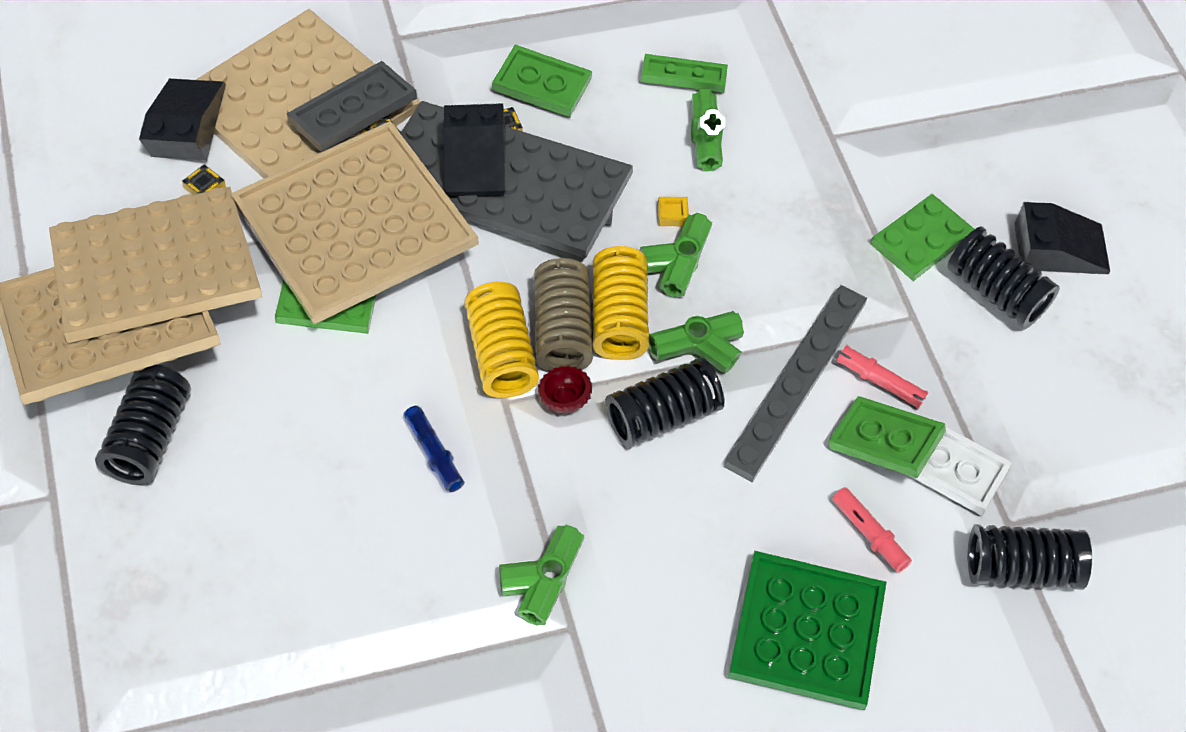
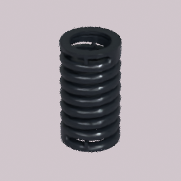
[947,226,1060,329]
[605,357,725,449]
[95,364,191,486]
[967,524,1092,590]

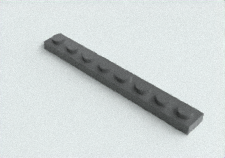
[724,285,868,483]

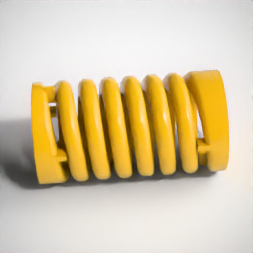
[593,246,649,360]
[465,282,539,398]

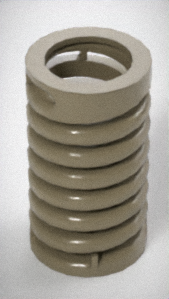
[533,258,593,371]

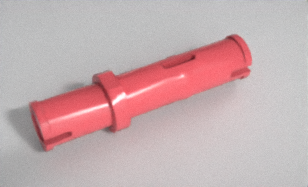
[837,345,928,409]
[832,487,912,573]

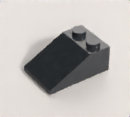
[139,78,226,161]
[443,103,506,196]
[1014,202,1110,275]

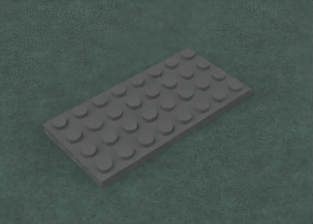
[400,101,633,258]

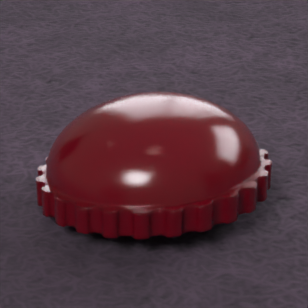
[538,365,592,413]

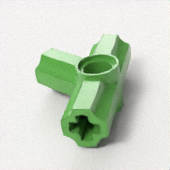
[691,89,725,171]
[639,212,712,298]
[649,311,744,374]
[499,524,584,626]

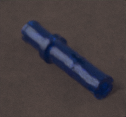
[403,405,465,492]

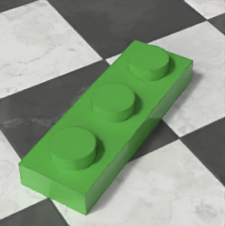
[641,54,728,93]

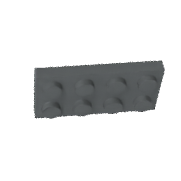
[287,61,417,152]

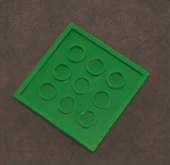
[728,550,887,711]

